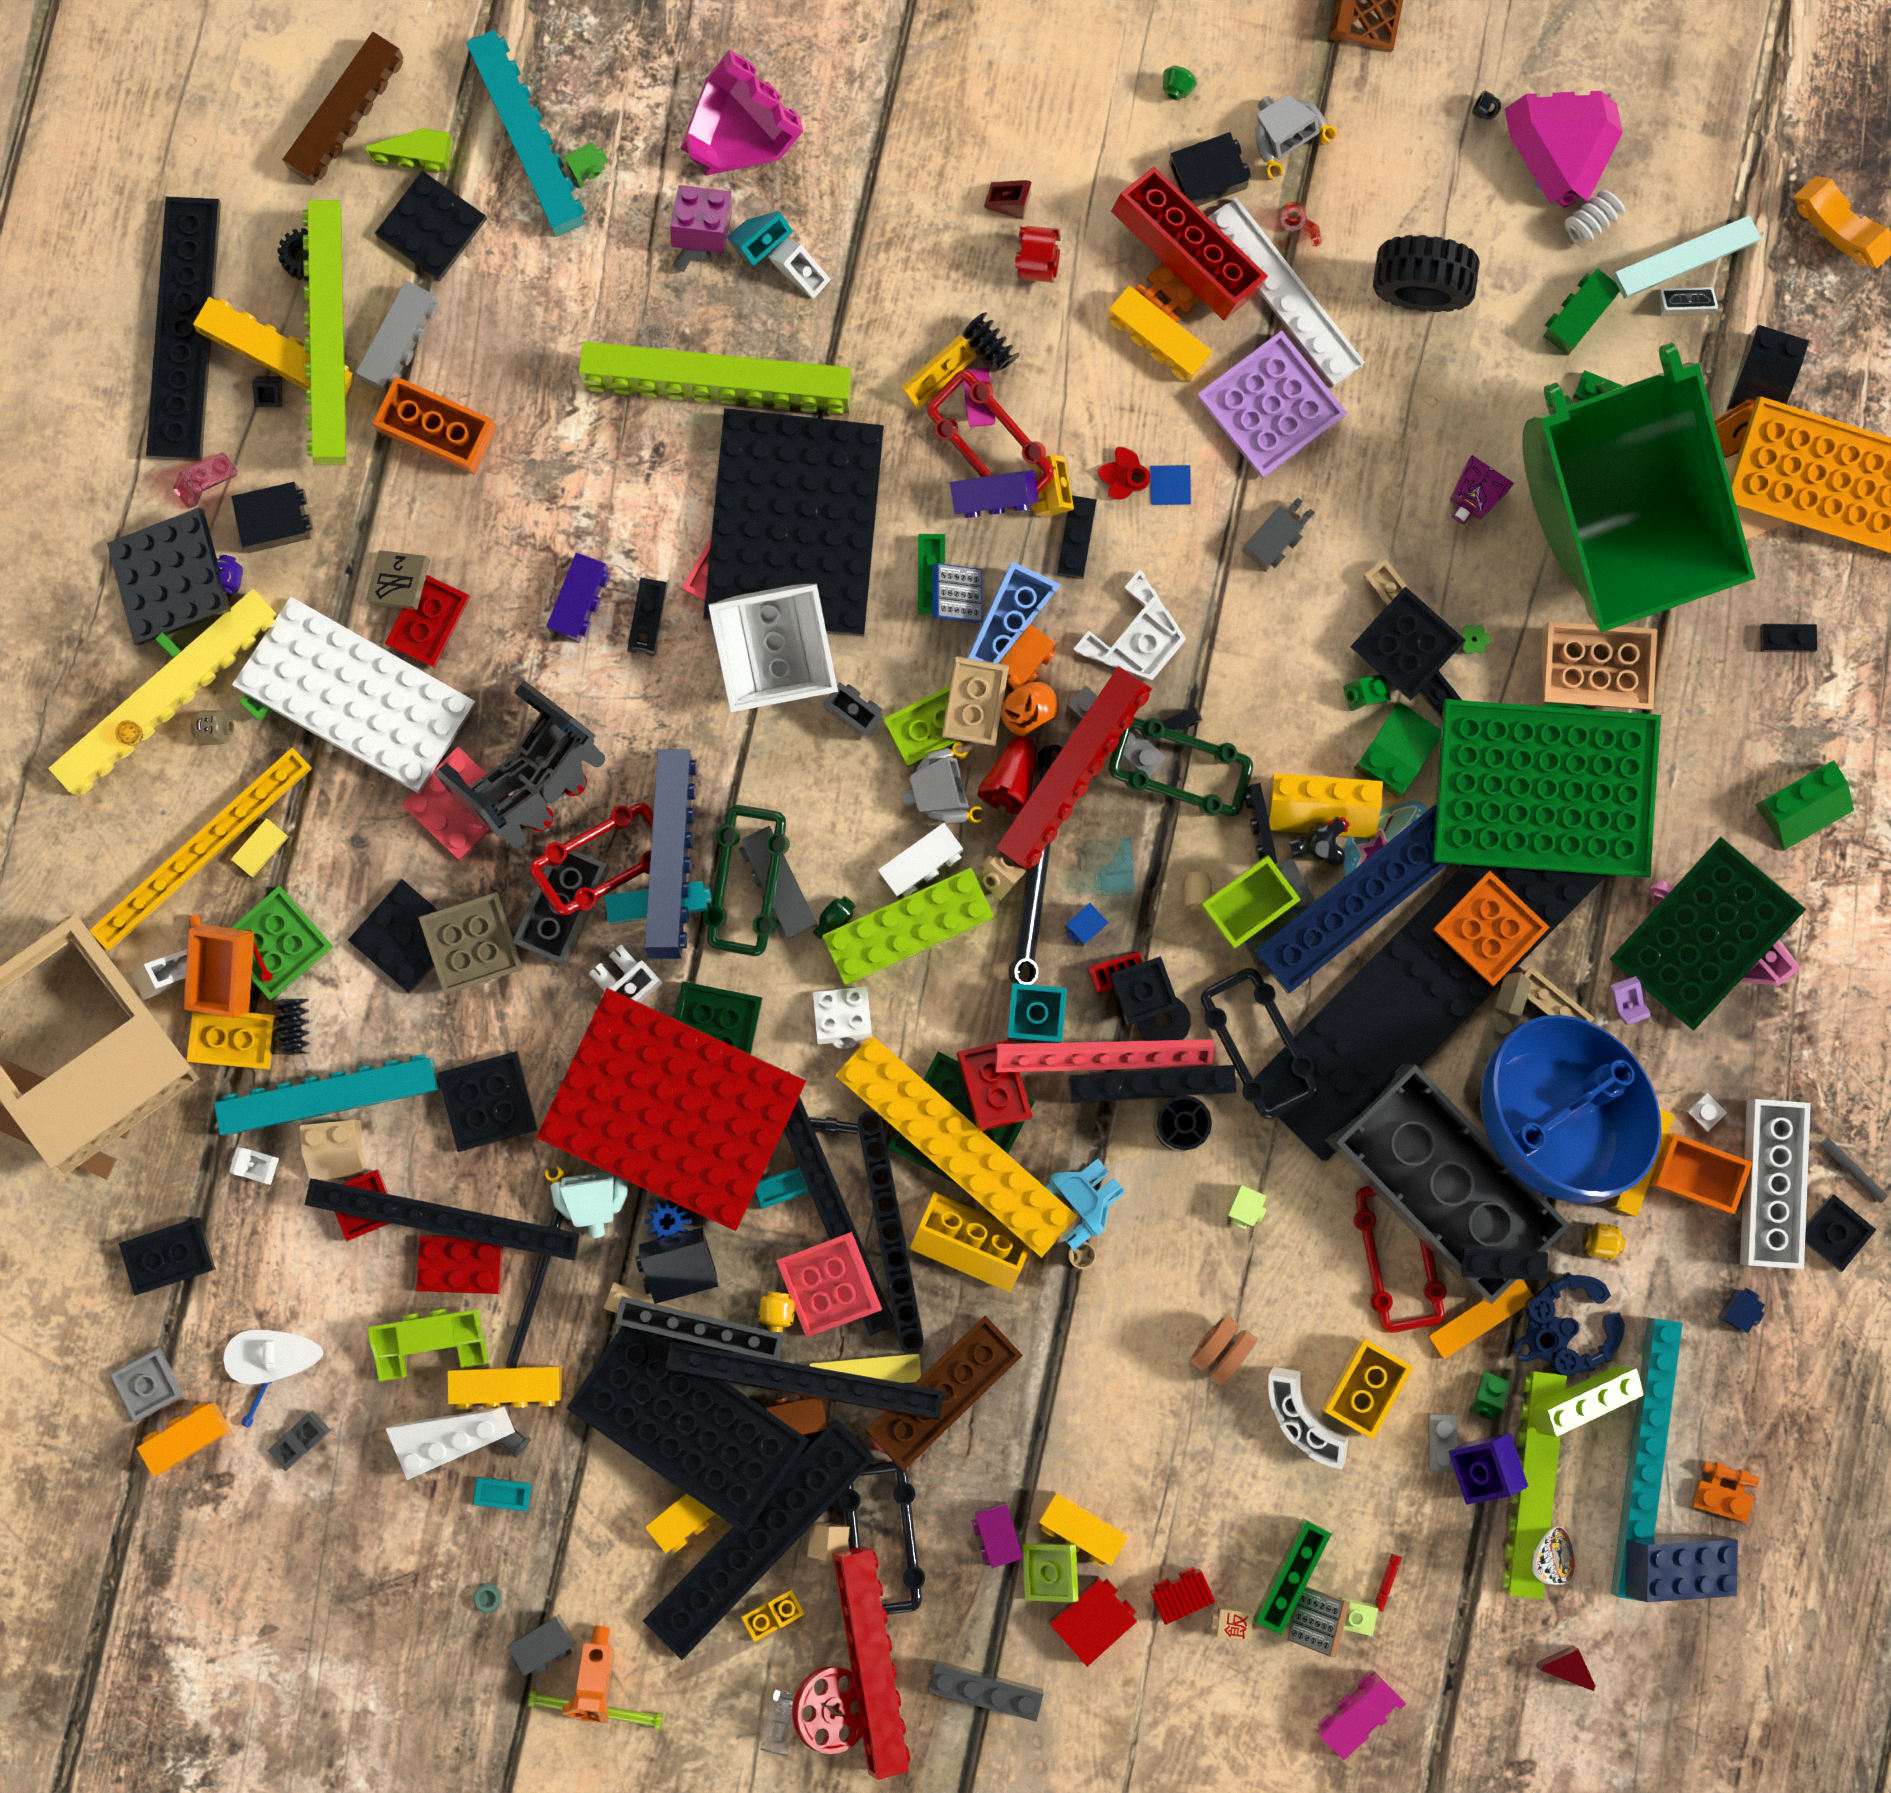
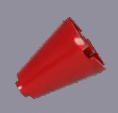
[977,736,1037,814]

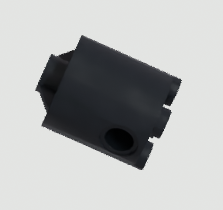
[1153,1095,1212,1152]

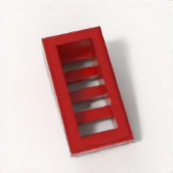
[1088,952,1143,995]

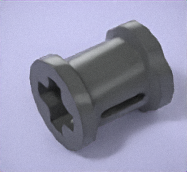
[496,1422,532,1458]

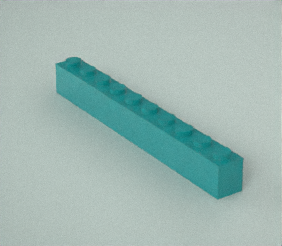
[1611,1317,1683,1601]

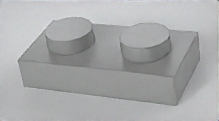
[1428,1414,1458,1471]

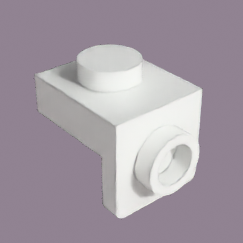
[229,1147,279,1185]

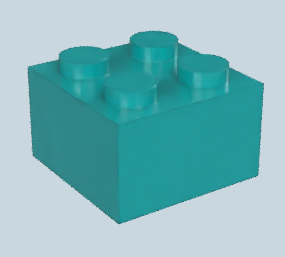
[1007,983,1067,1043]

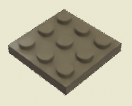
[418,892,523,995]

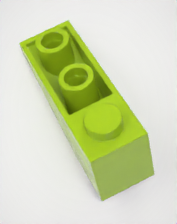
[365,128,453,173]

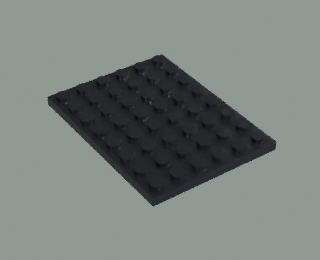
[703,408,884,637]

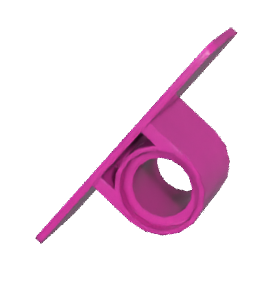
[963,368,996,427]

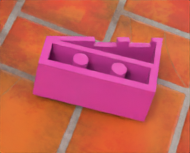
[1316,1671,1406,1760]

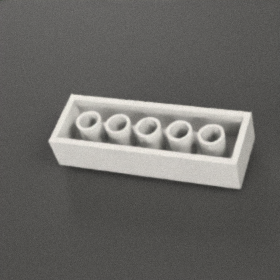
[1740,1099,1811,1269]

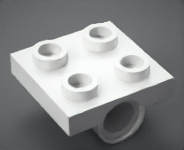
[813,986,872,1049]

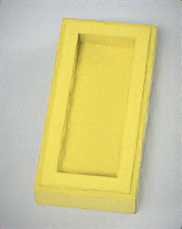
[231,818,289,877]

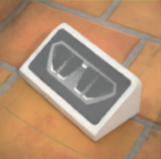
[1659,287,1718,316]

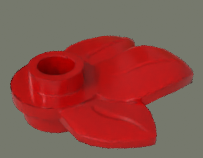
[1097,447,1150,500]

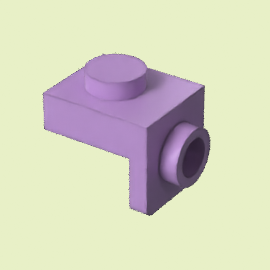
[1610,976,1650,1025]

